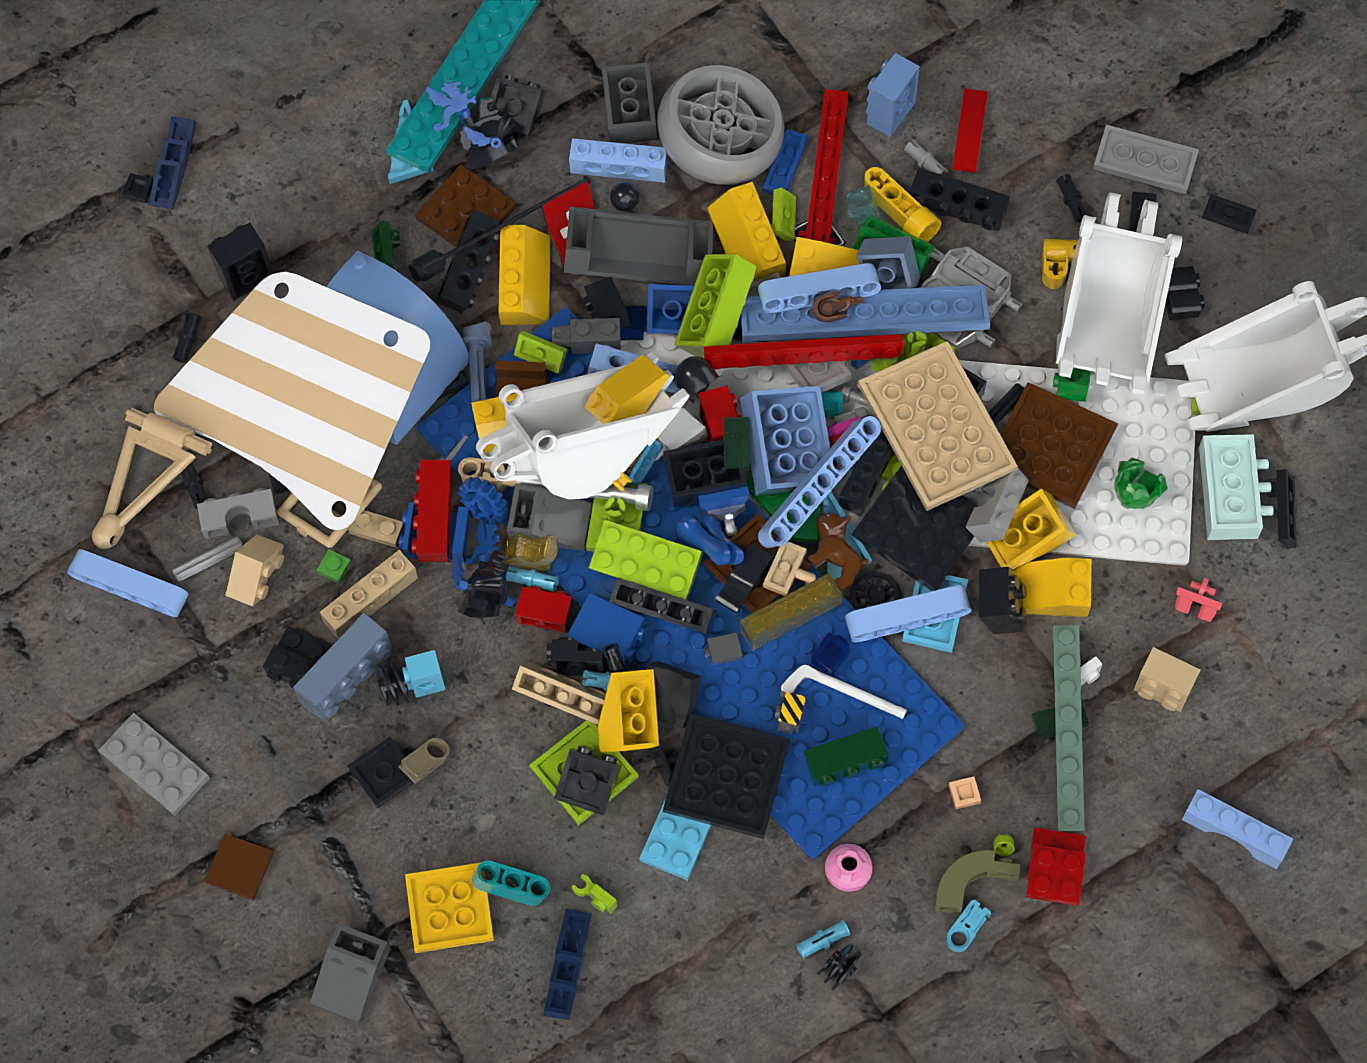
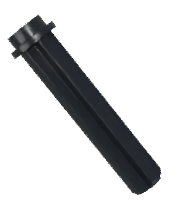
[988,383,1024,425]

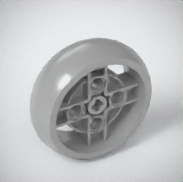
[657,65,784,185]

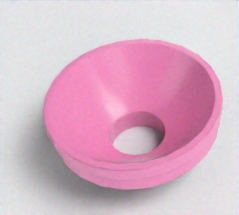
[825,844,873,892]

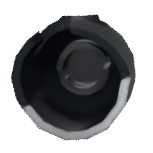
[672,356,719,404]

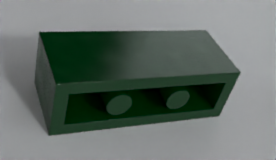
[804,726,888,787]

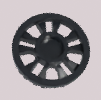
[851,572,899,610]

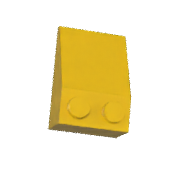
[789,237,859,276]
[584,354,670,424]
[987,489,1076,570]
[1012,558,1092,617]
[598,669,659,752]

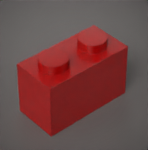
[515,586,573,633]

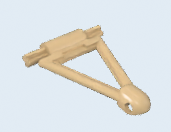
[92,408,213,549]

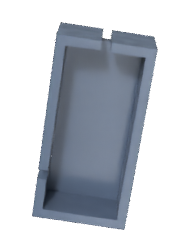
[293,613,392,722]

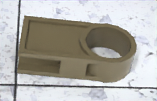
[399,738,450,784]

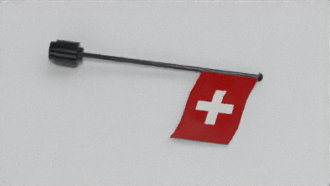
[408,176,596,282]

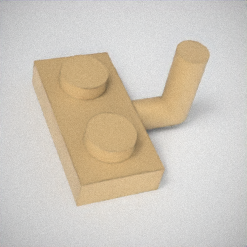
[763,542,816,597]

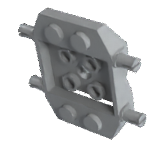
[919,246,1023,350]

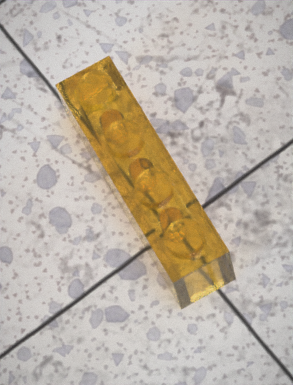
[740,573,842,651]

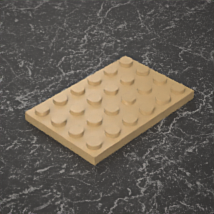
[858,341,1018,511]

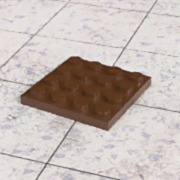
[1000,382,1118,509]

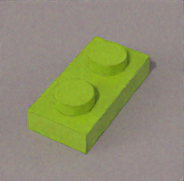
[771,187,796,242]
[514,331,567,374]

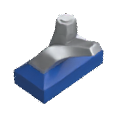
[698,486,750,536]

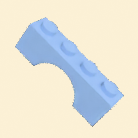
[1182,789,1293,870]

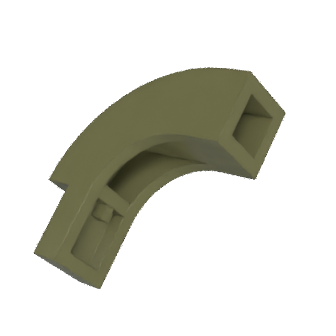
[934,850,1021,915]

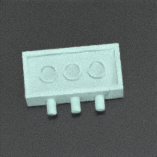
[1199,435,1273,540]

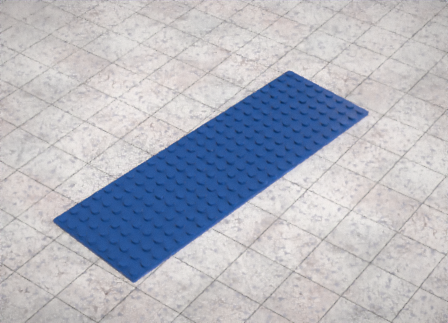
[417,308,964,859]

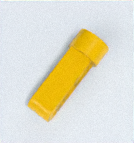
[864,167,942,242]

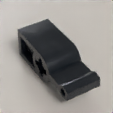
[715,543,773,614]

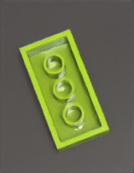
[674,254,757,357]
[589,520,703,601]

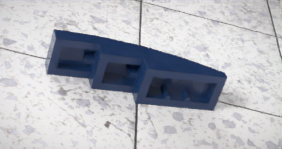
[149,116,196,210]
[544,909,592,1020]

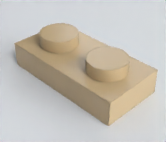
[348,510,404,548]

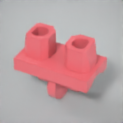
[1175,577,1222,622]

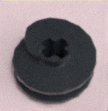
[377,661,409,706]
[817,943,862,991]

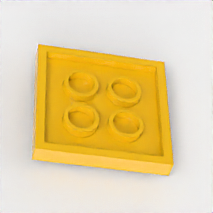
[405,862,494,953]

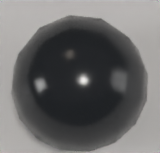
[610,181,640,212]

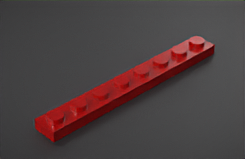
[805,89,848,243]
[703,334,903,370]

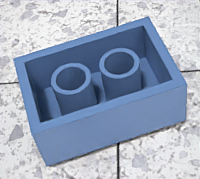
[865,53,920,138]

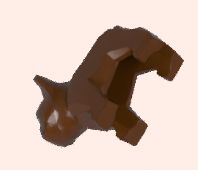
[807,512,869,592]

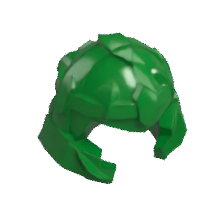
[1114,457,1168,509]

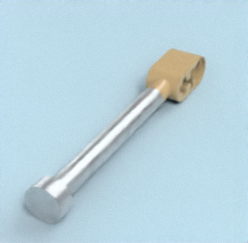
[458,457,653,511]

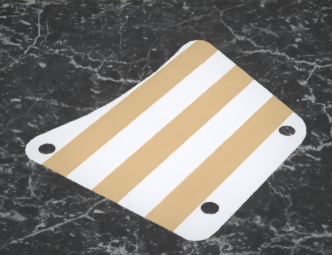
[154,272,430,530]

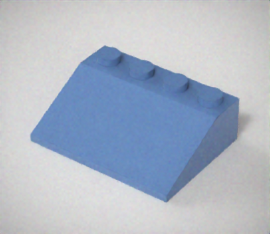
[740,386,830,496]

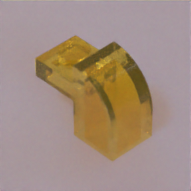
[503,534,558,571]

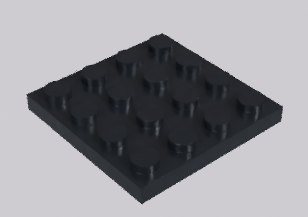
[851,465,979,591]
[663,713,790,839]

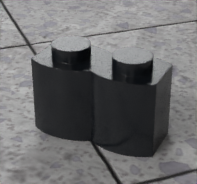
[1166,266,1205,320]

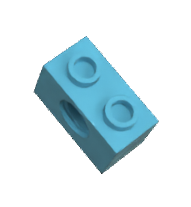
[402,650,446,698]

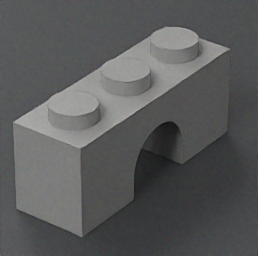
[966,467,1029,542]
[197,488,279,540]

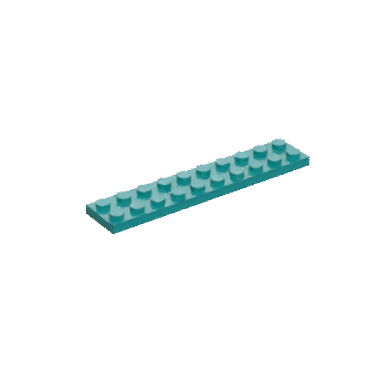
[386,0,540,174]

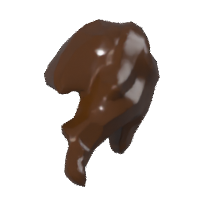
[811,291,863,322]

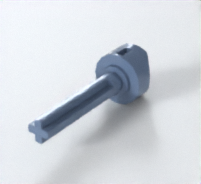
[459,321,493,403]

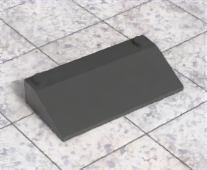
[564,207,713,286]

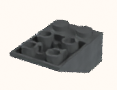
[507,484,592,551]
[310,923,391,1023]

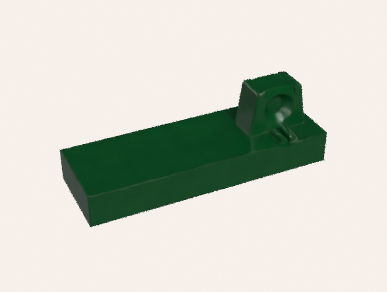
[371,221,401,270]

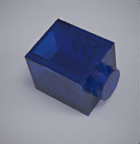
[811,632,850,677]

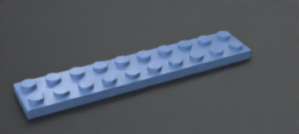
[740,285,990,342]

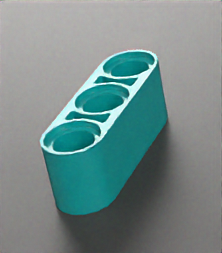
[472,861,550,906]

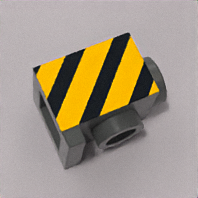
[775,691,806,734]

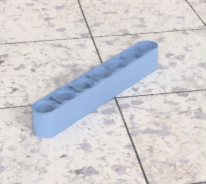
[758,416,881,548]

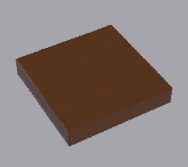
[204,834,274,901]

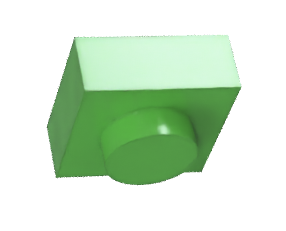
[316,549,352,584]

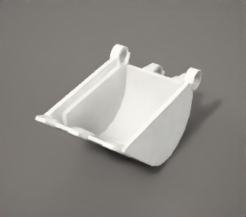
[1056,192,1182,394]
[1164,281,1367,432]
[476,352,690,499]

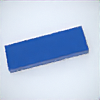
[762,129,808,195]

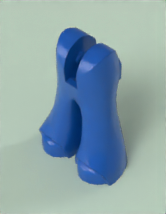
[677,515,744,565]

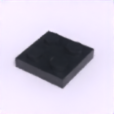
[348,737,414,809]

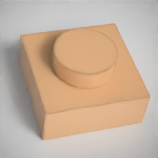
[948,777,981,810]

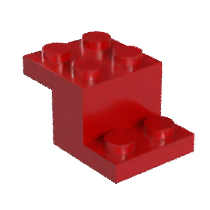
[1026,827,1086,906]

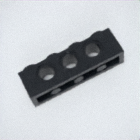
[909,167,1010,231]
[435,209,500,313]
[839,428,895,517]
[609,578,718,635]

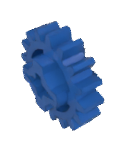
[458,477,509,525]

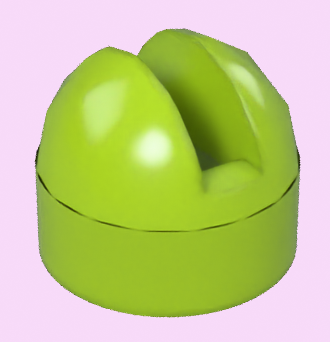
[993,834,1015,856]

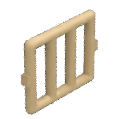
[277,478,382,548]

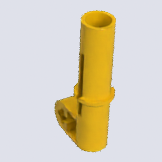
[1042,239,1078,289]

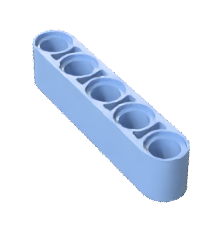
[758,263,881,313]
[67,549,189,617]
[845,585,972,642]

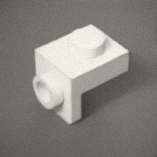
[1081,657,1102,685]

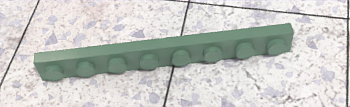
[1053,625,1085,832]

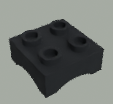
[646,661,702,729]

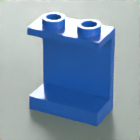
[399,502,471,563]
[566,593,647,664]

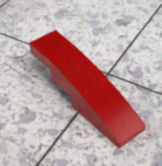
[952,88,988,173]

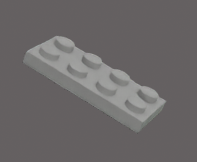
[1093,125,1199,194]
[98,713,210,816]

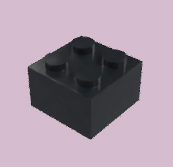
[979,566,1027,634]

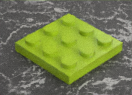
[529,720,639,826]

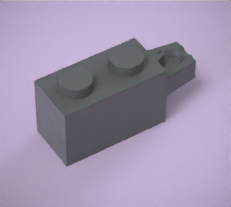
[552,318,621,354]

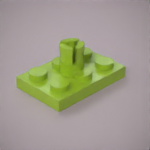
[871,331,955,373]
[586,482,647,552]

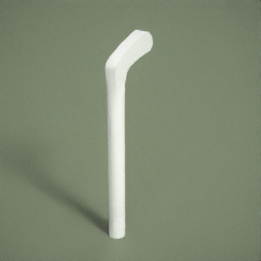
[781,665,907,719]

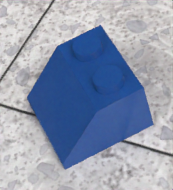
[647,284,694,334]

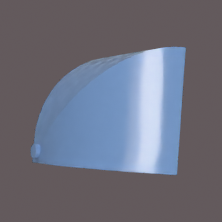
[327,250,470,445]

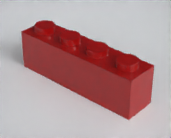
[412,460,453,562]

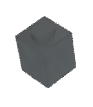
[703,632,743,664]

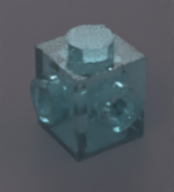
[846,185,881,228]

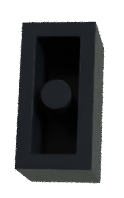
[583,277,631,329]

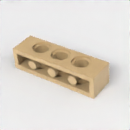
[320,550,418,639]
[512,661,606,725]

